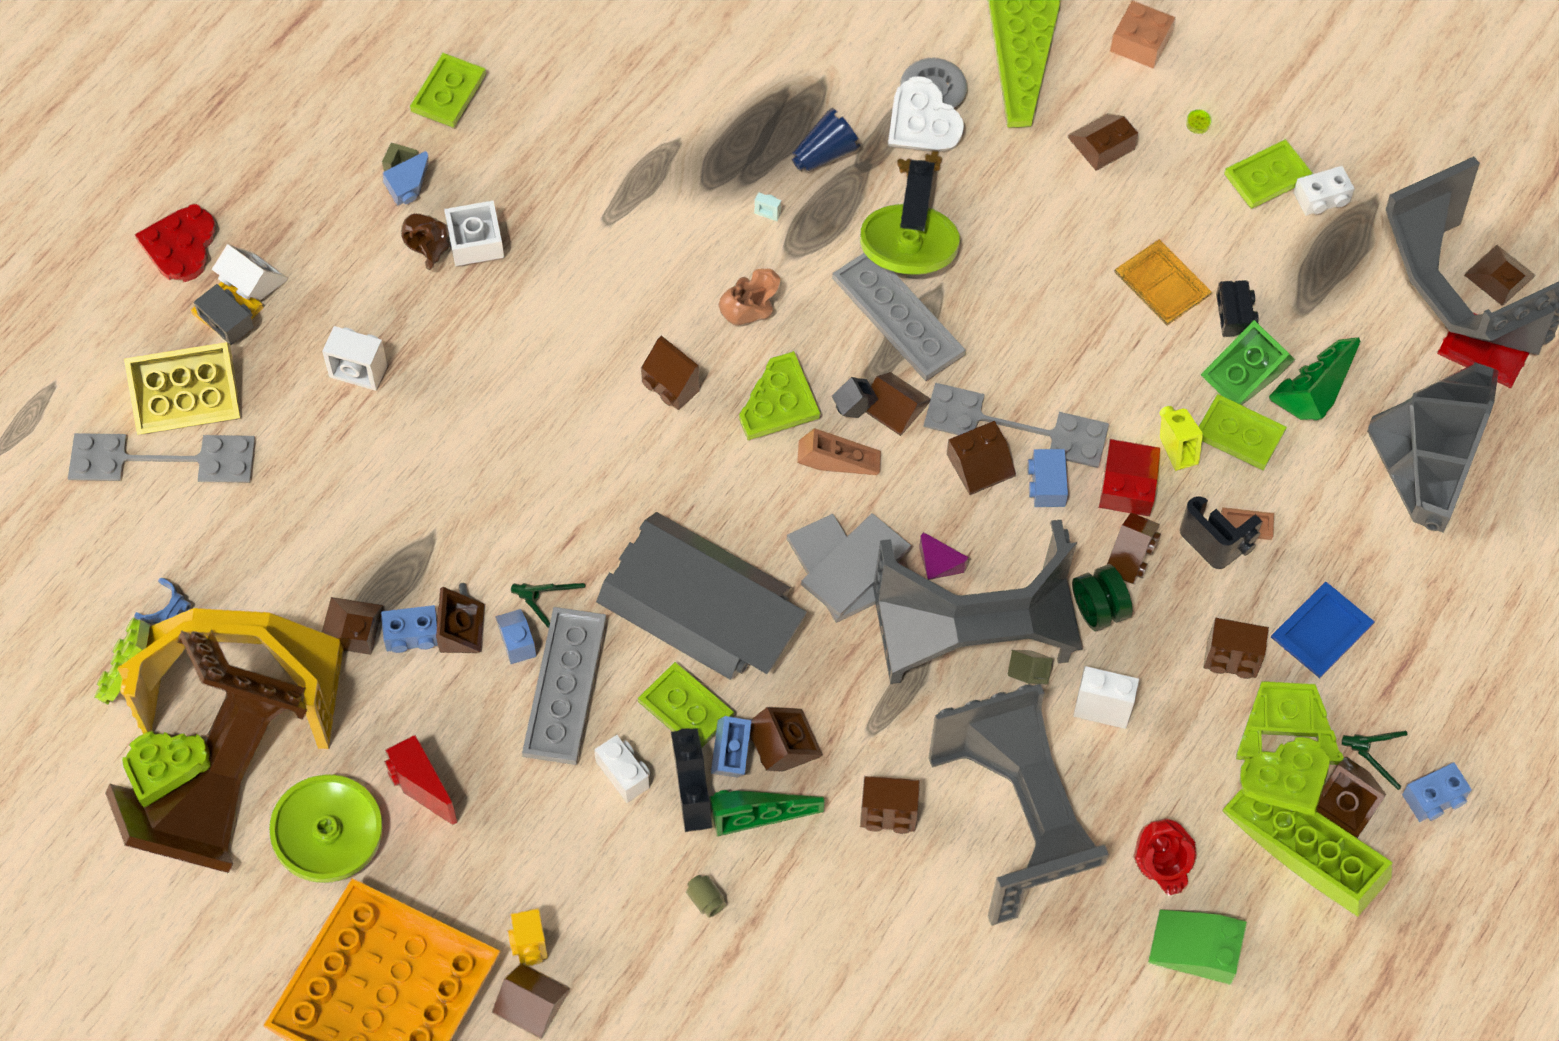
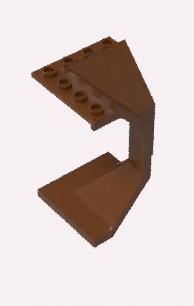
[105,629,307,873]

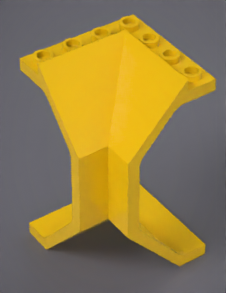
[117,608,343,749]

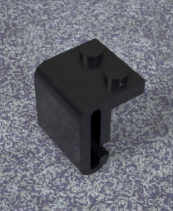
[1180,496,1263,569]

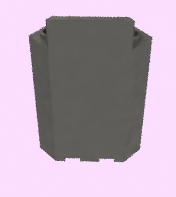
[596,512,807,680]

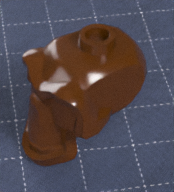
[401,213,451,270]

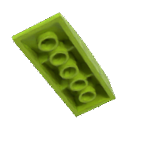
[1223,789,1392,917]

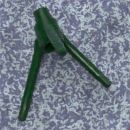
[511,583,585,628]
[1342,731,1408,790]

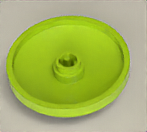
[860,204,960,274]
[269,775,382,883]

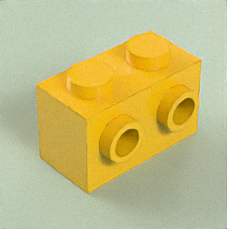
[508,909,548,966]

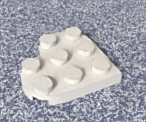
[888,77,963,152]

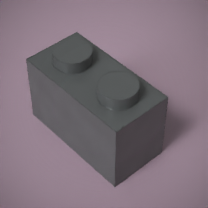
[194,284,254,346]

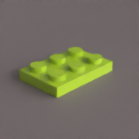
[410,53,486,128]
[1224,139,1313,209]
[1199,394,1287,471]
[638,662,734,748]

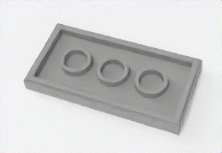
[801,513,911,618]
[787,514,875,623]

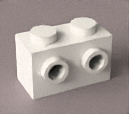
[1293,166,1354,216]
[594,735,650,803]

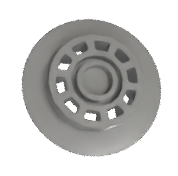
[900,58,967,108]

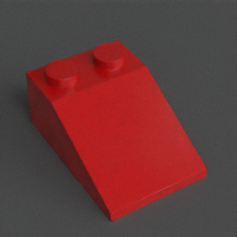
[1098,439,1161,517]
[384,735,457,825]

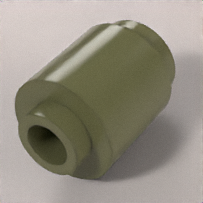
[686,875,726,918]

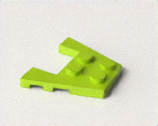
[1236,681,1344,765]

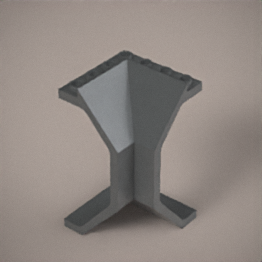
[1386,156,1559,355]
[873,519,1082,684]
[929,684,1109,926]

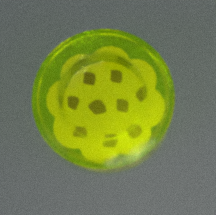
[1186,109,1211,134]

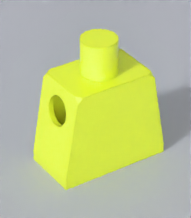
[1159,406,1203,471]

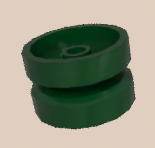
[1072,564,1133,631]

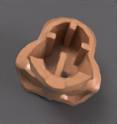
[718,269,780,325]

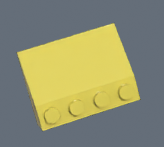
[124,342,240,435]

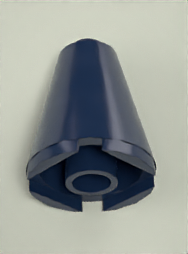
[791,108,861,172]

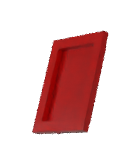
[1437,313,1530,389]

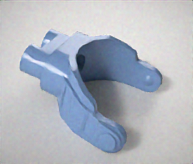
[134,578,191,624]

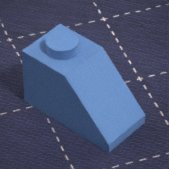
[383,151,428,206]
[495,609,536,664]

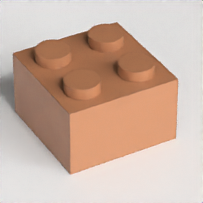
[1110,0,1176,69]

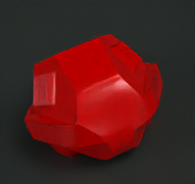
[1133,819,1197,896]

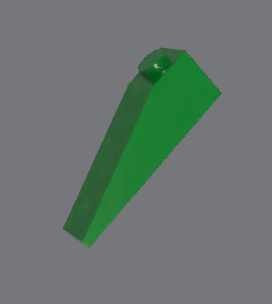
[1269,337,1361,421]
[709,790,825,837]

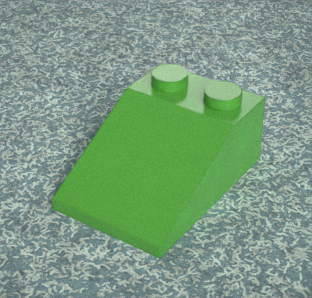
[1200,320,1295,405]
[1148,910,1247,985]

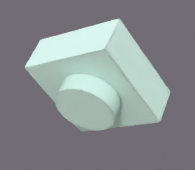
[755,192,781,221]

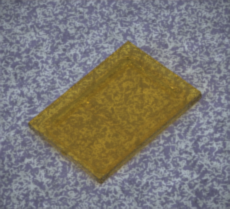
[1114,239,1212,325]

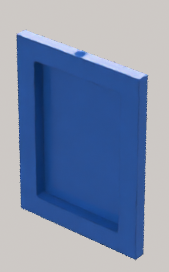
[1271,581,1375,678]

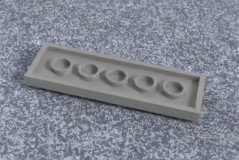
[832,253,966,381]
[522,607,606,765]

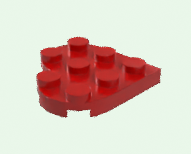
[134,204,216,282]

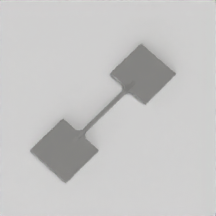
[923,383,1109,468]
[68,433,255,483]

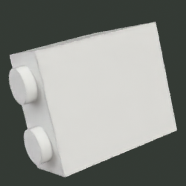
[1073,666,1139,729]

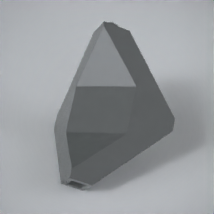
[1367,362,1499,533]

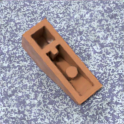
[797,428,881,475]

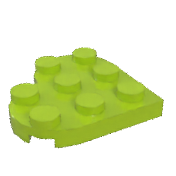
[94,617,150,705]
[122,731,211,807]
[1240,737,1330,816]

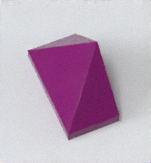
[919,532,968,580]

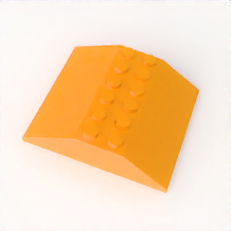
[263,878,500,1041]

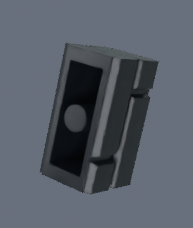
[1216,280,1259,337]

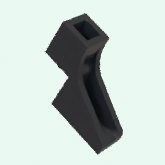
[671,728,712,832]

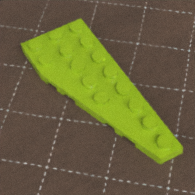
[988,0,1060,128]

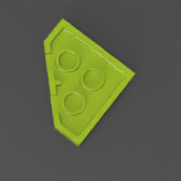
[739,351,820,440]

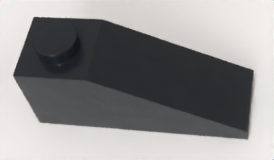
[900,160,935,231]

